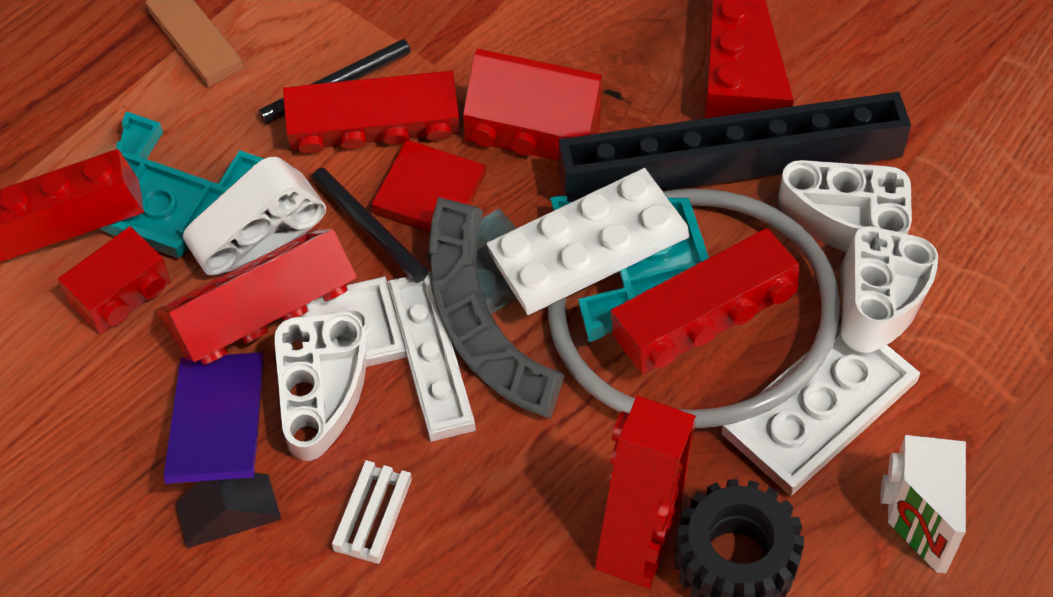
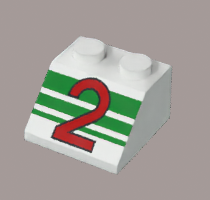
[880,435,966,573]

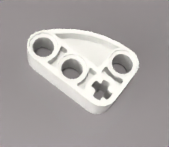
[183,157,326,275]
[777,160,912,252]
[840,226,938,353]
[275,312,367,461]

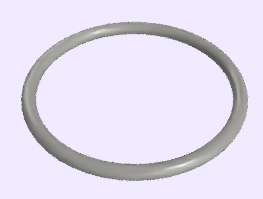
[548,189,840,428]

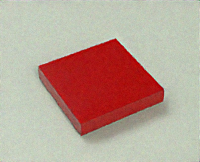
[371,140,486,232]

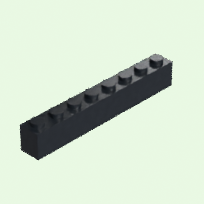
[558,92,911,202]

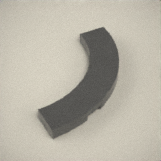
[429,197,565,419]

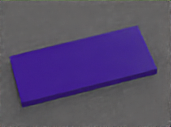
[164,352,264,484]

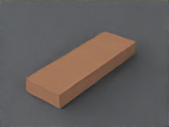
[145,0,244,87]

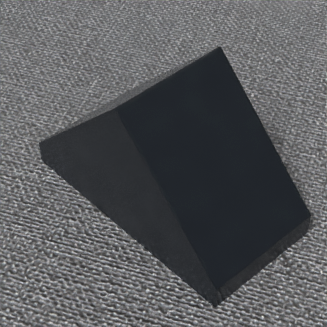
[175,473,282,548]

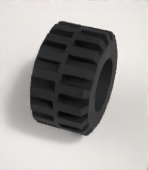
[674,479,804,597]

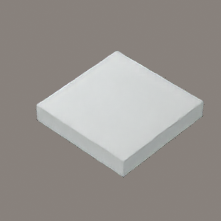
[302,277,407,367]

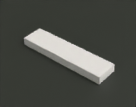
[387,271,476,442]

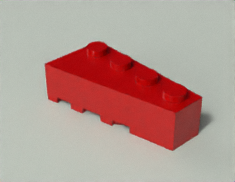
[704,0,794,119]
[595,395,696,590]

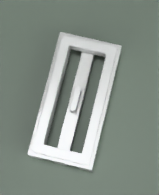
[332,460,412,564]

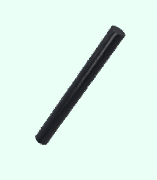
[258,39,411,125]
[312,168,428,283]

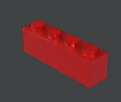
[283,70,459,154]
[0,149,144,262]
[611,227,799,375]

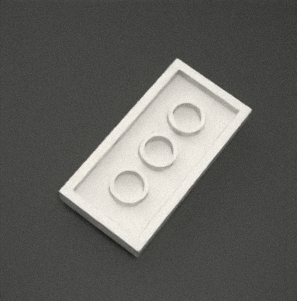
[486,168,689,315]
[722,323,920,496]

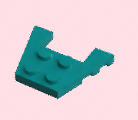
[101,111,264,258]
[551,196,709,342]

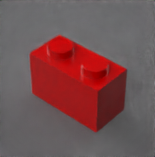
[57,226,171,335]

